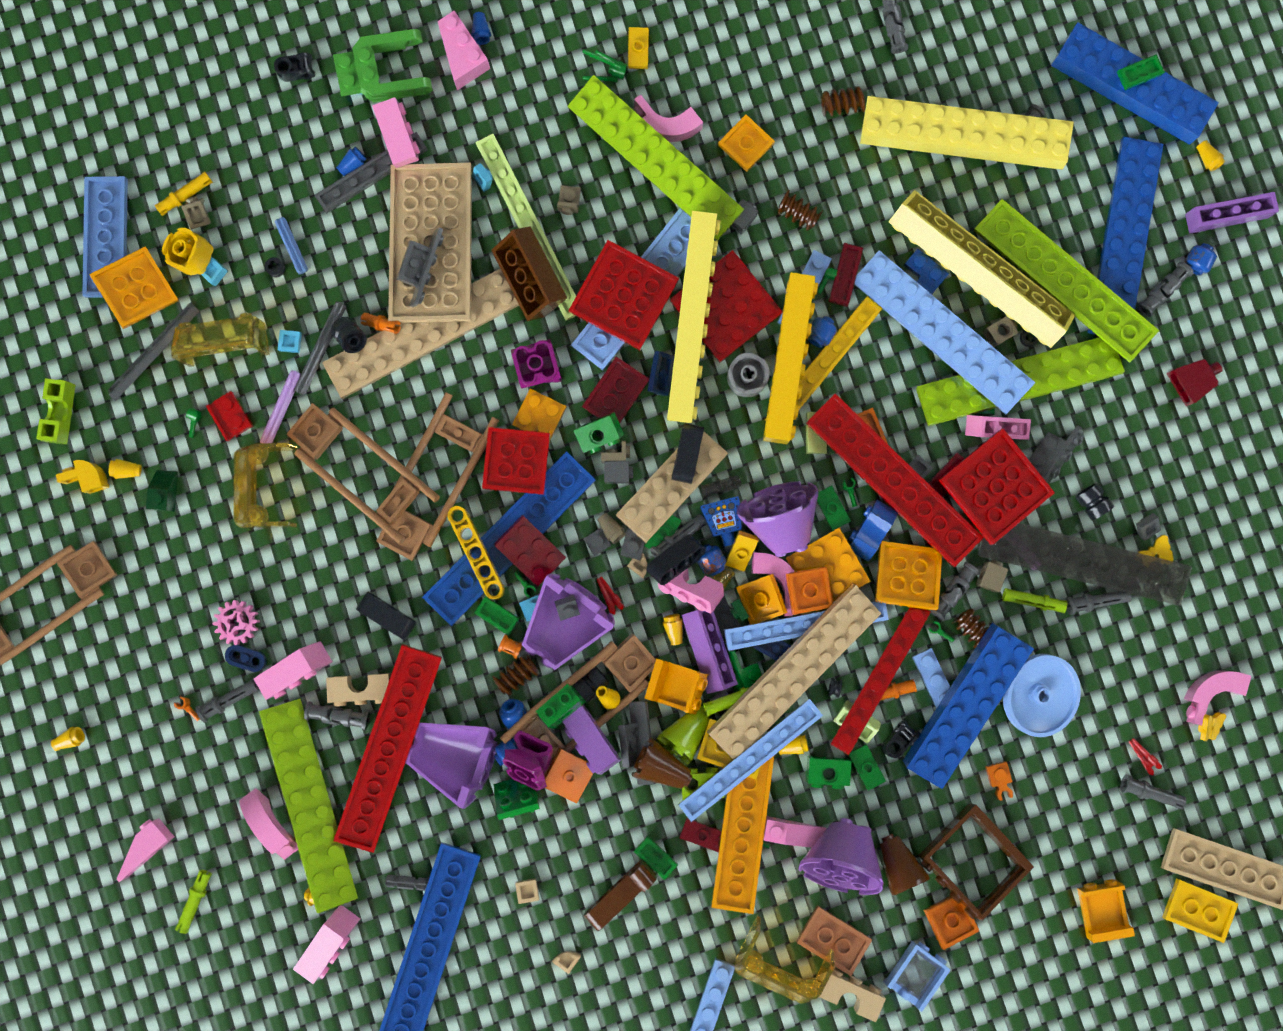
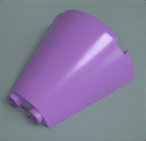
[522,574,615,670]
[405,723,497,809]

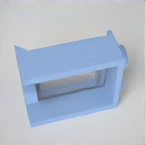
[883,940,950,1012]

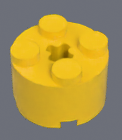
[162,228,214,275]

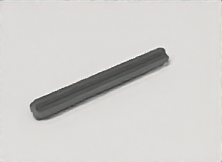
[294,301,346,395]

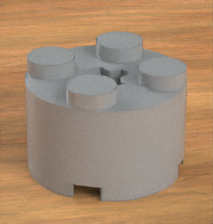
[727,353,770,397]

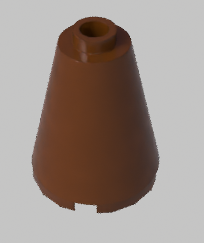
[631,738,693,789]
[879,834,930,896]

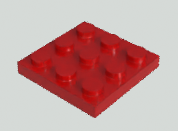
[482,427,550,495]

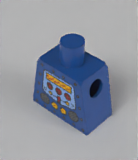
[700,496,742,547]

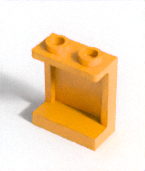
[645,659,708,715]
[1077,879,1135,943]

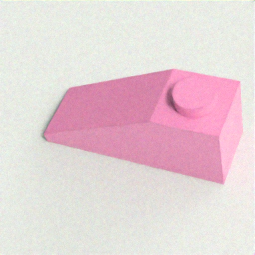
[965,415,1031,440]
[763,816,827,848]
[117,818,174,882]

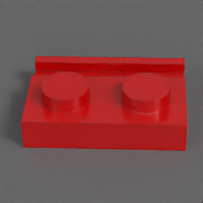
[206,391,253,441]

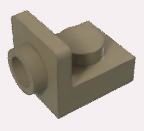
[557,185,581,215]
[181,196,211,230]
[601,440,630,463]

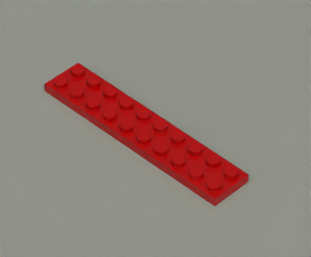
[806,393,984,567]
[333,644,442,853]

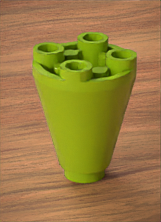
[656,706,711,766]

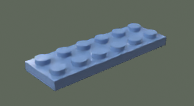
[83,176,128,298]

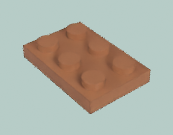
[796,905,872,976]

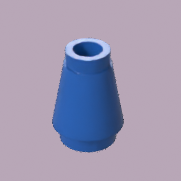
[471,12,491,45]
[336,146,367,176]

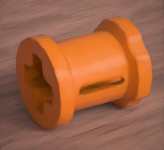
[498,634,523,659]

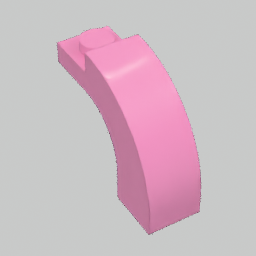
[634,95,703,142]
[751,553,795,617]
[1184,671,1251,726]
[239,788,298,860]

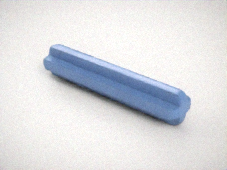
[275,217,308,274]

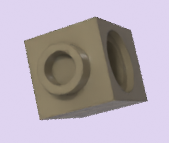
[982,316,1019,347]
[976,560,1008,592]

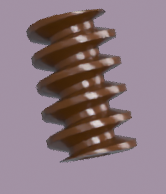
[821,86,865,117]
[778,190,824,231]
[951,608,989,649]
[492,654,539,696]

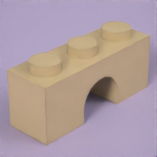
[326,673,392,706]
[815,967,886,1022]

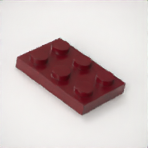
[582,357,649,423]
[494,515,566,587]

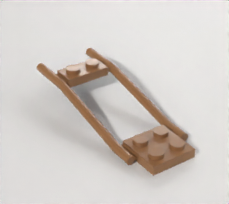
[376,392,499,561]
[287,403,440,544]
[0,541,118,666]
[500,633,656,775]

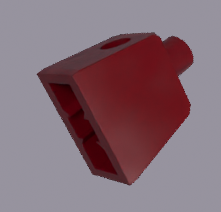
[1166,359,1223,406]

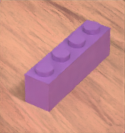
[1185,192,1279,234]
[681,610,738,694]
[563,704,621,775]

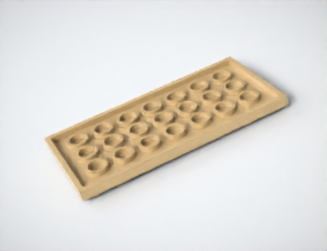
[388,163,472,323]

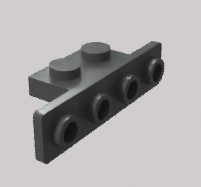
[396,227,444,308]
[1029,425,1084,485]
[618,701,656,785]

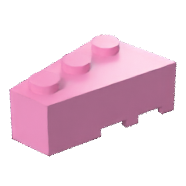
[438,11,490,90]
[372,97,420,168]
[254,641,332,700]
[293,905,360,984]

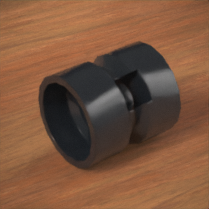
[331,317,367,353]
[1075,482,1114,521]
[573,666,610,702]

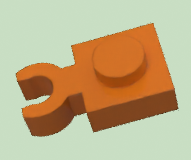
[985,761,1013,801]

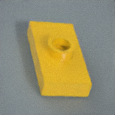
[628,27,649,69]
[725,530,759,571]

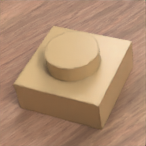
[515,878,540,904]

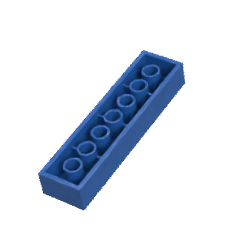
[1051,22,1219,145]
[903,622,1034,789]

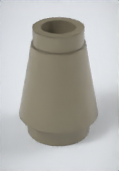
[598,513,626,544]

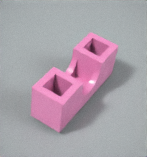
[658,569,724,614]

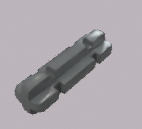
[385,875,427,891]

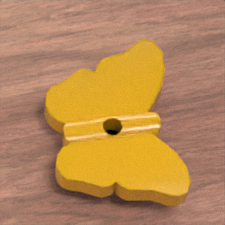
[1133,535,1174,572]
[1198,712,1226,741]

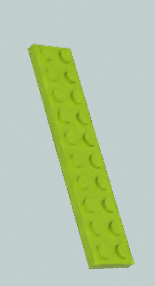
[567,75,744,241]
[974,199,1159,363]
[916,337,1125,426]
[259,699,358,914]

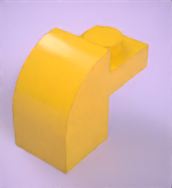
[56,460,110,494]

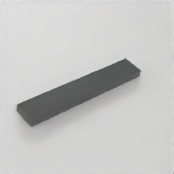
[314,132,428,214]
[108,303,199,401]

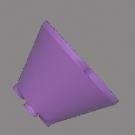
[737,481,819,557]
[799,818,884,895]

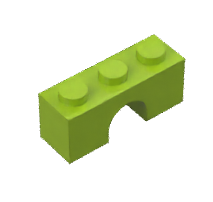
[36,378,76,444]

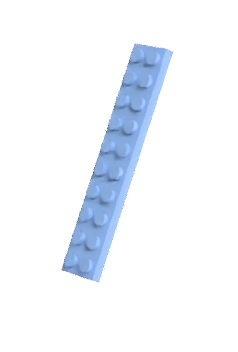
[571,208,691,371]
[854,250,1035,414]

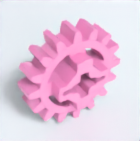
[213,600,260,645]

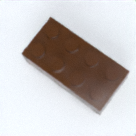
[491,226,567,321]

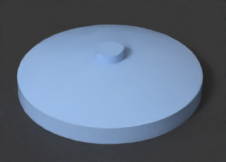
[1003,654,1081,737]

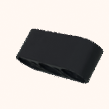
[671,423,704,484]
[646,535,706,585]
[356,591,417,640]

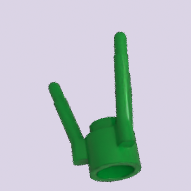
[582,49,628,83]

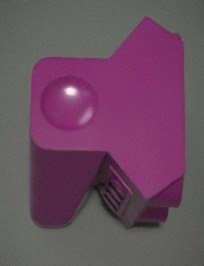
[511,339,562,389]
[503,731,553,791]

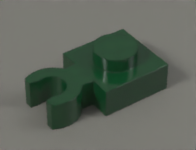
[730,599,749,621]

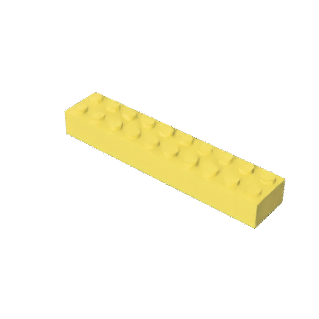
[860,96,1074,170]
[889,190,1075,348]
[667,211,721,423]

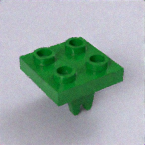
[493,779,540,820]

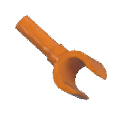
[174,697,200,721]

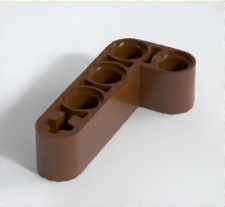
[583,859,657,931]

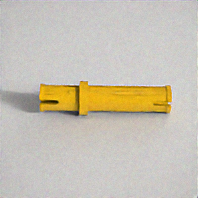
[154,172,213,216]

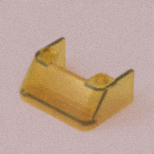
[171,313,270,367]
[234,443,297,528]
[734,916,835,1004]

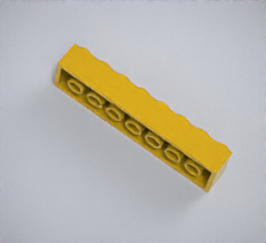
[763,272,818,444]

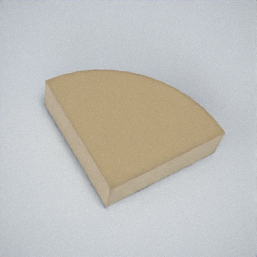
[627,553,647,578]
[552,951,581,974]

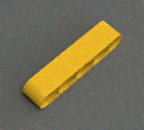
[448,506,505,599]

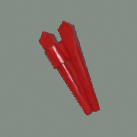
[596,576,624,615]
[1129,738,1162,775]

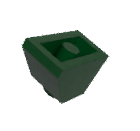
[146,470,178,512]

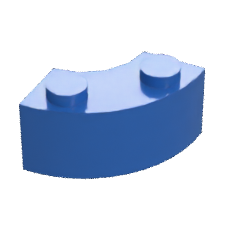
[848,500,898,561]

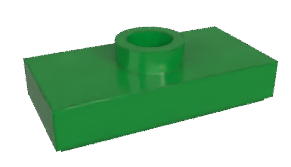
[1117,54,1165,90]
[817,485,851,531]
[644,515,682,549]
[474,596,520,636]
[849,744,886,791]
[634,835,678,880]

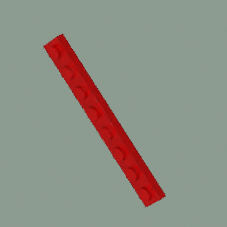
[831,607,931,755]

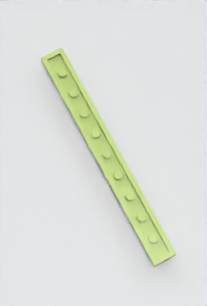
[475,134,576,321]

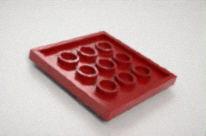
[568,240,679,350]
[670,250,783,363]
[939,428,1055,545]

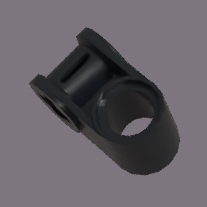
[274,53,315,82]
[882,719,921,758]

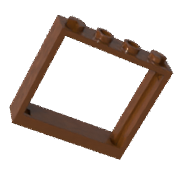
[918,803,1034,921]

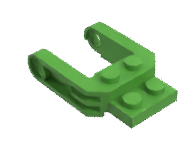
[333,29,433,103]

